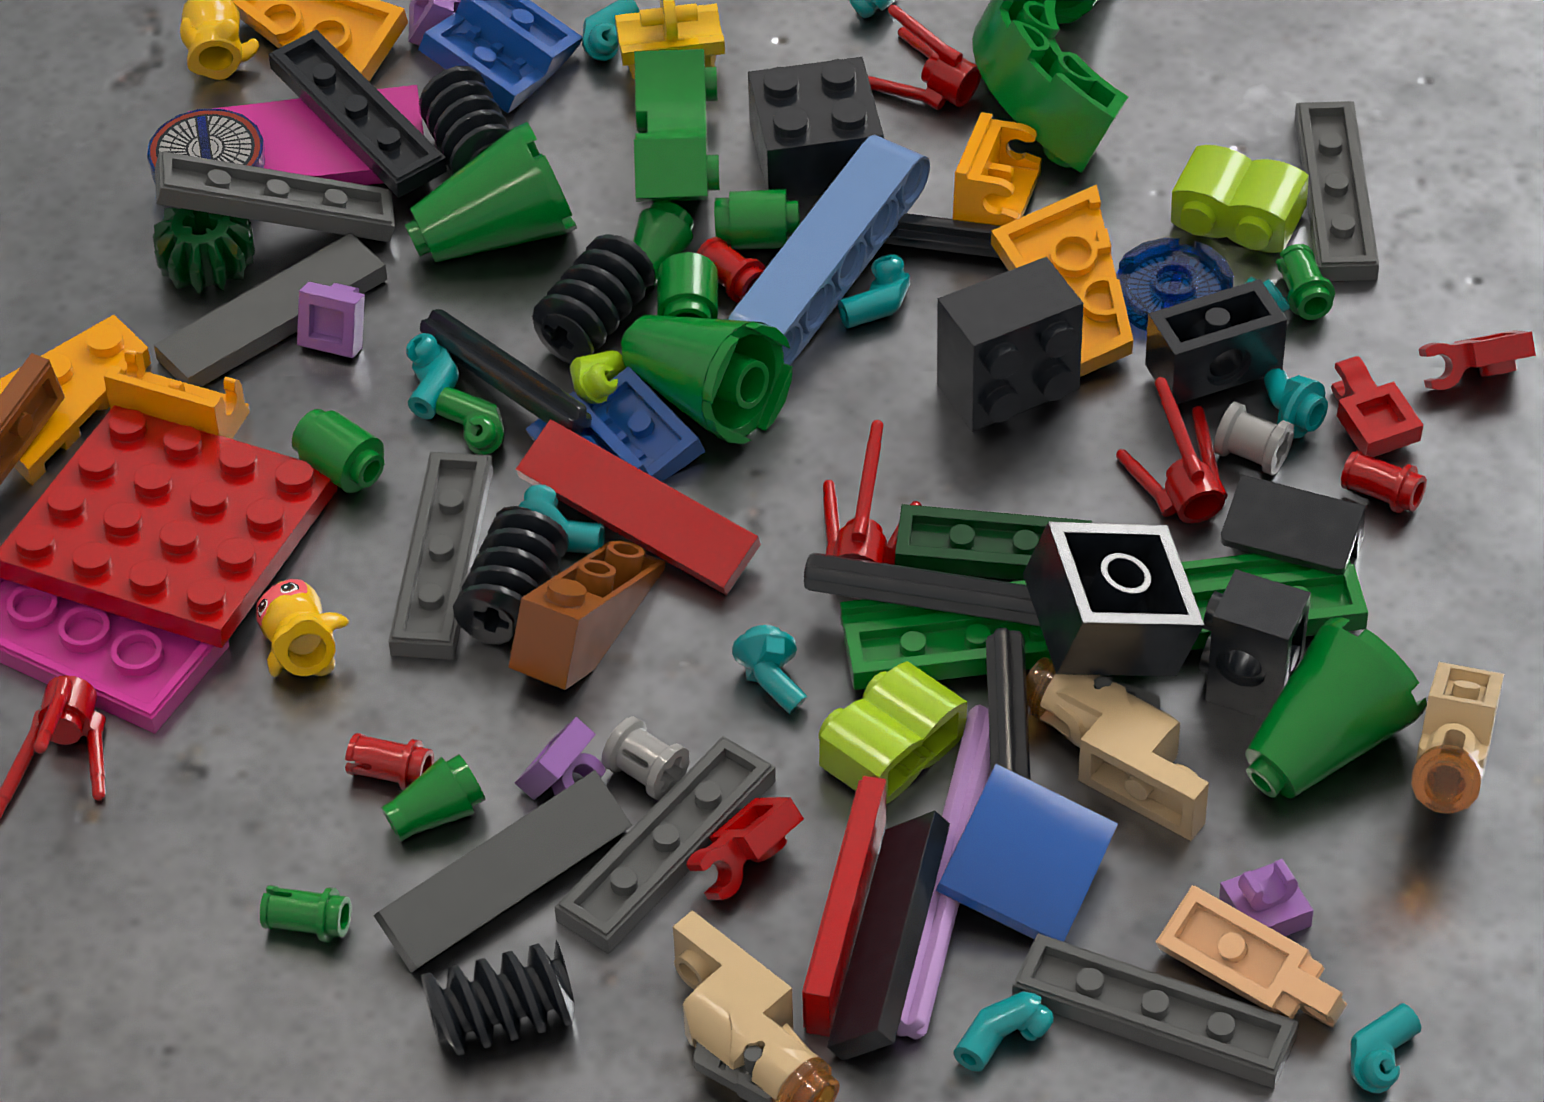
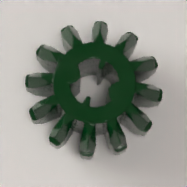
[153,208,255,294]

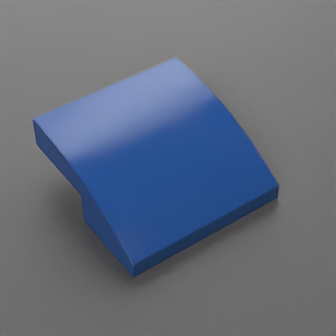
[418,0,582,113]
[526,366,705,481]
[935,764,1118,942]

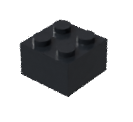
[748,57,884,199]
[937,256,1084,432]
[1023,522,1204,676]

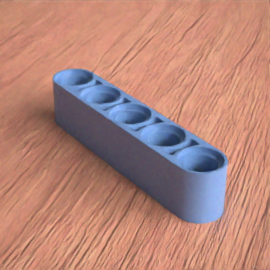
[728,134,930,366]

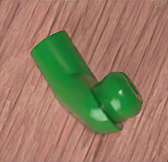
[436,387,505,455]

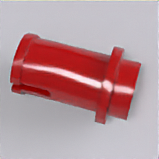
[697,237,766,303]
[1341,450,1427,513]
[345,733,434,790]

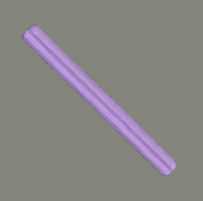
[897,705,991,1039]

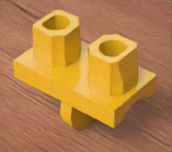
[615,0,725,79]

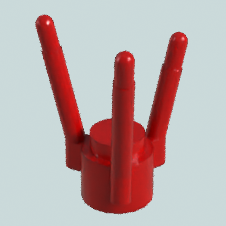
[868,5,981,110]
[1116,377,1228,523]
[823,420,922,565]
[0,675,106,819]

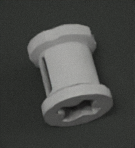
[1213,402,1294,476]
[601,716,690,800]

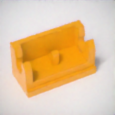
[952,112,1042,226]
[103,349,250,439]

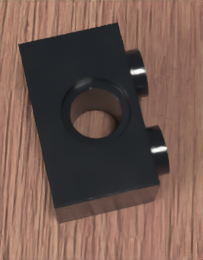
[1145,279,1288,404]
[1199,569,1311,719]

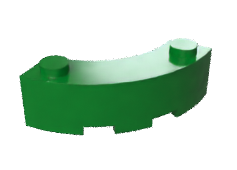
[972,0,1129,173]
[634,49,720,202]

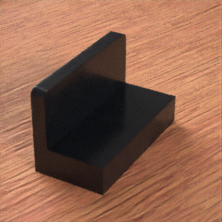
[1221,474,1365,575]

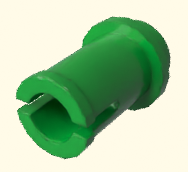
[1276,244,1335,320]
[260,885,352,942]

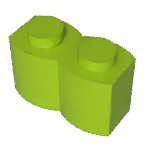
[1171,145,1309,253]
[818,661,968,804]

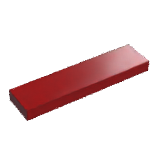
[516,419,761,596]
[802,776,886,1037]

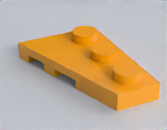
[232,0,408,81]
[991,184,1134,377]
[0,315,151,486]

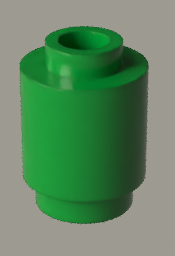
[714,189,800,251]
[657,252,718,319]
[291,409,385,493]

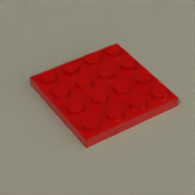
[0,405,338,648]

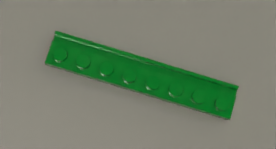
[840,553,1368,690]

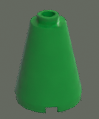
[404,122,577,263]
[621,315,793,444]
[1245,617,1427,798]

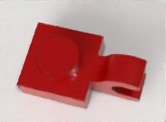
[1419,330,1536,390]
[1331,356,1424,457]
[686,797,804,900]

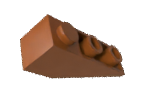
[508,541,666,690]

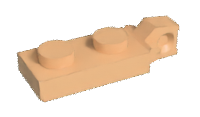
[1156,885,1347,1028]

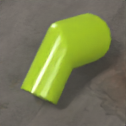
[570,350,626,404]

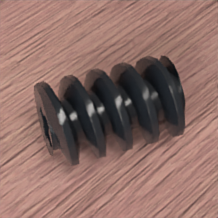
[419,66,511,175]
[532,234,656,364]
[453,506,570,644]
[421,940,575,1055]

